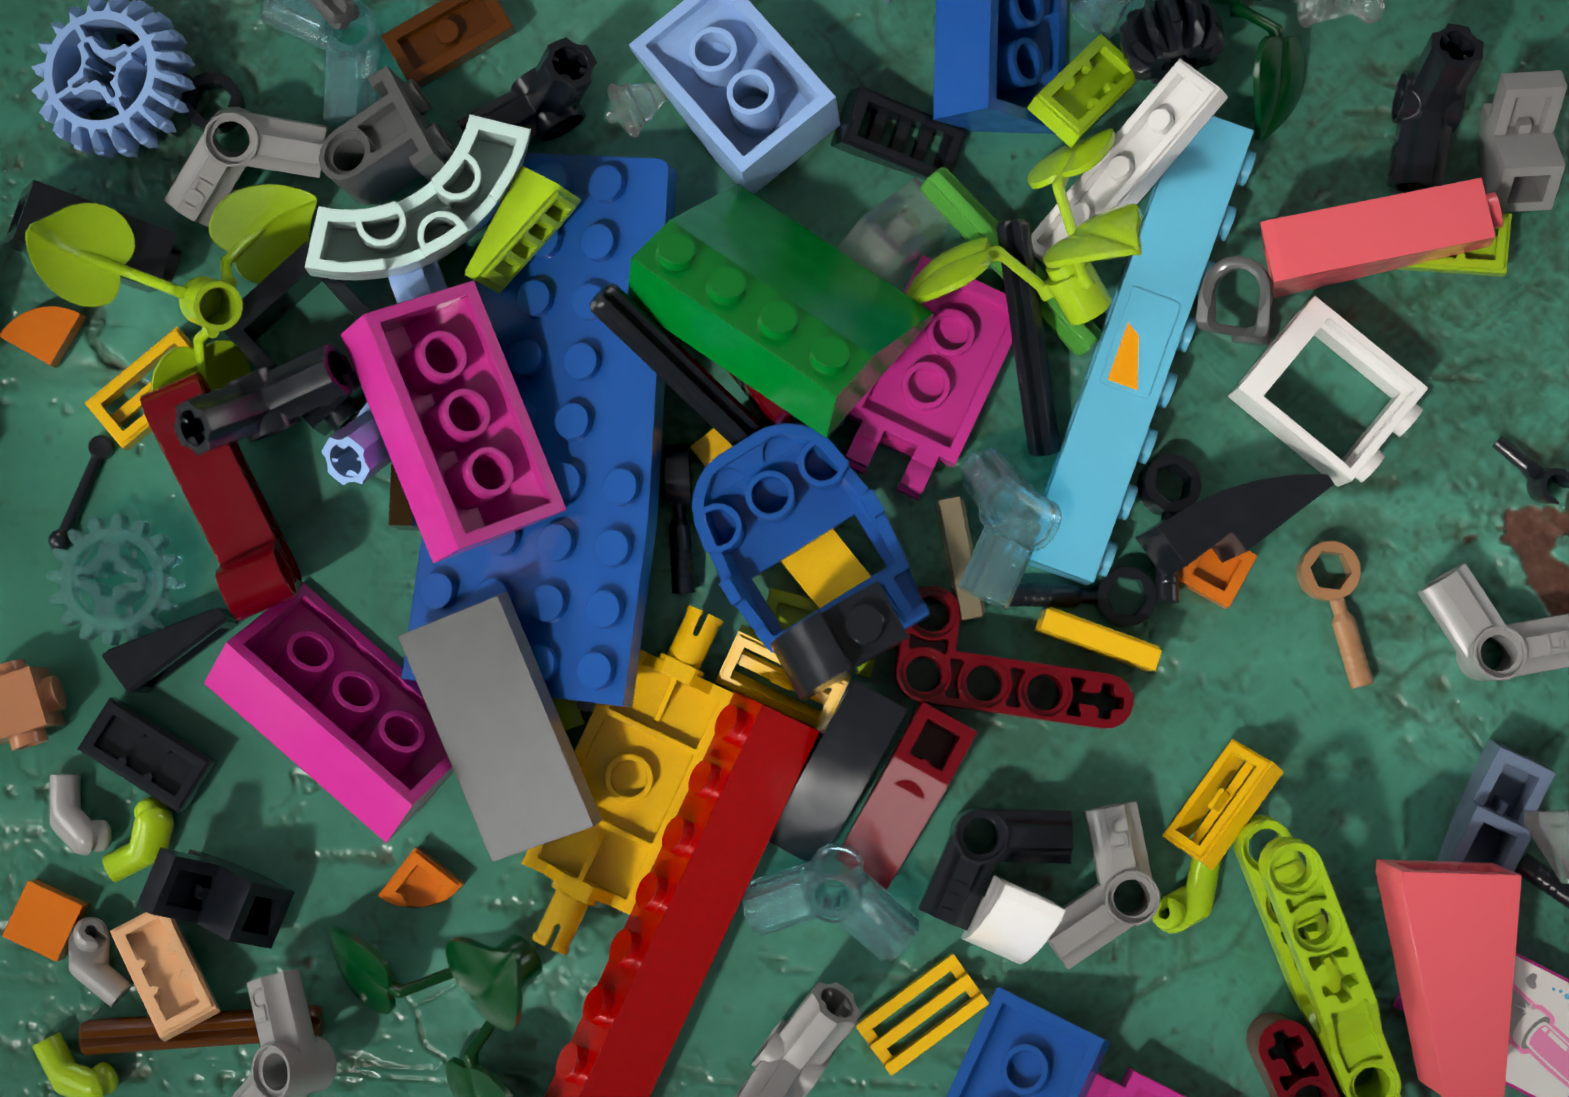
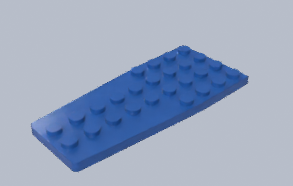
[401,153,677,708]

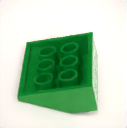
[627,184,934,438]

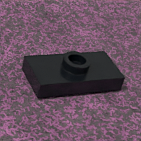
[77,697,217,813]

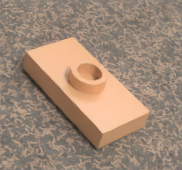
[110,912,221,1042]

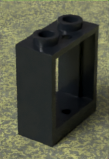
[224,242,371,436]

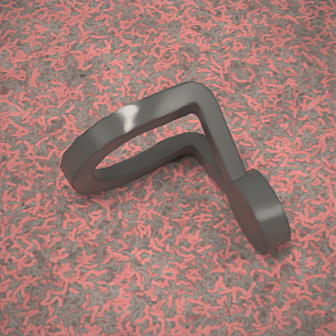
[1196,256,1274,346]

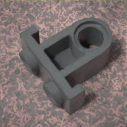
[319,65,455,205]

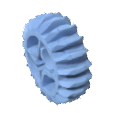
[31,0,196,159]

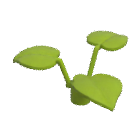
[906,128,1143,325]
[25,184,317,391]

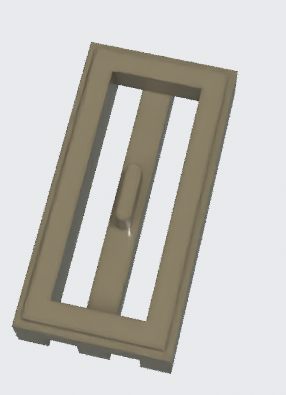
[935,496,985,622]

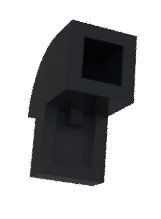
[770,581,910,701]
[136,847,295,949]

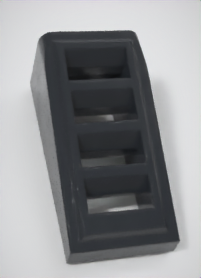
[831,86,968,180]
[101,608,239,693]

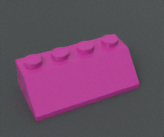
[340,280,567,564]
[204,581,454,843]

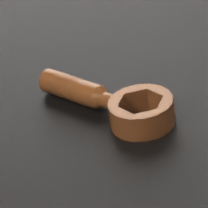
[1296,541,1374,689]

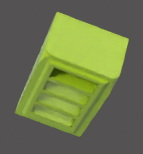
[464,166,581,294]

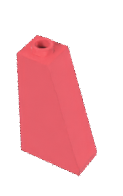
[1260,178,1503,298]
[1376,859,1522,1097]

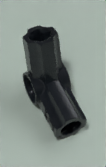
[1387,23,1484,193]
[457,37,597,144]
[173,343,355,456]
[918,807,1073,931]

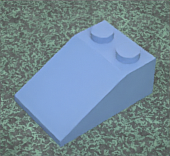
[629,0,840,194]

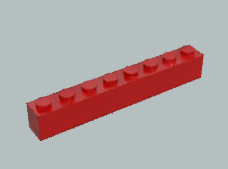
[545,692,820,1097]

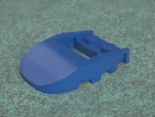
[692,423,930,653]

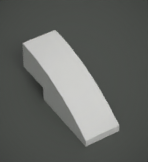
[961,876,1066,964]

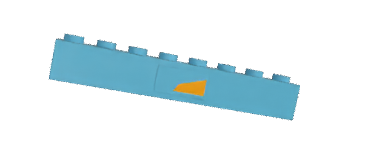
[1019,116,1257,586]

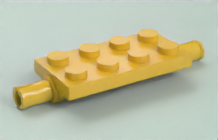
[521,605,734,955]

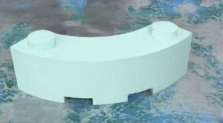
[305,115,531,280]

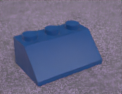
[933,0,1067,134]

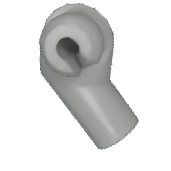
[49,774,112,856]
[68,917,132,1008]

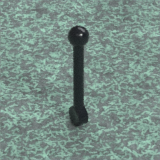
[48,435,115,552]

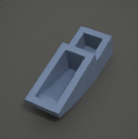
[1437,738,1556,872]

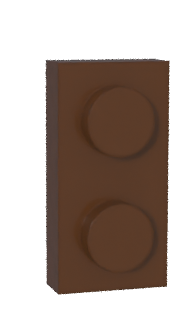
[381,0,516,88]

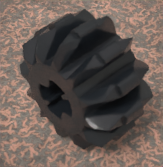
[1119,0,1225,84]

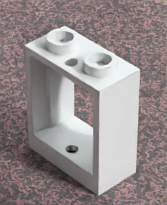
[1228,296,1428,487]

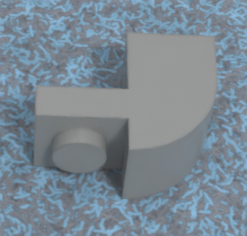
[1478,70,1568,212]

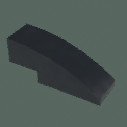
[1135,474,1334,577]
[769,680,908,869]

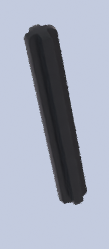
[996,218,1060,457]
[589,283,765,446]

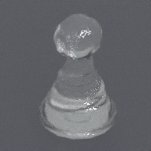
[1292,0,1385,28]
[605,82,667,138]

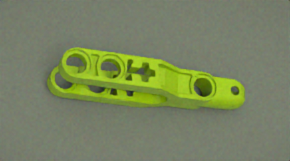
[1233,814,1402,1097]

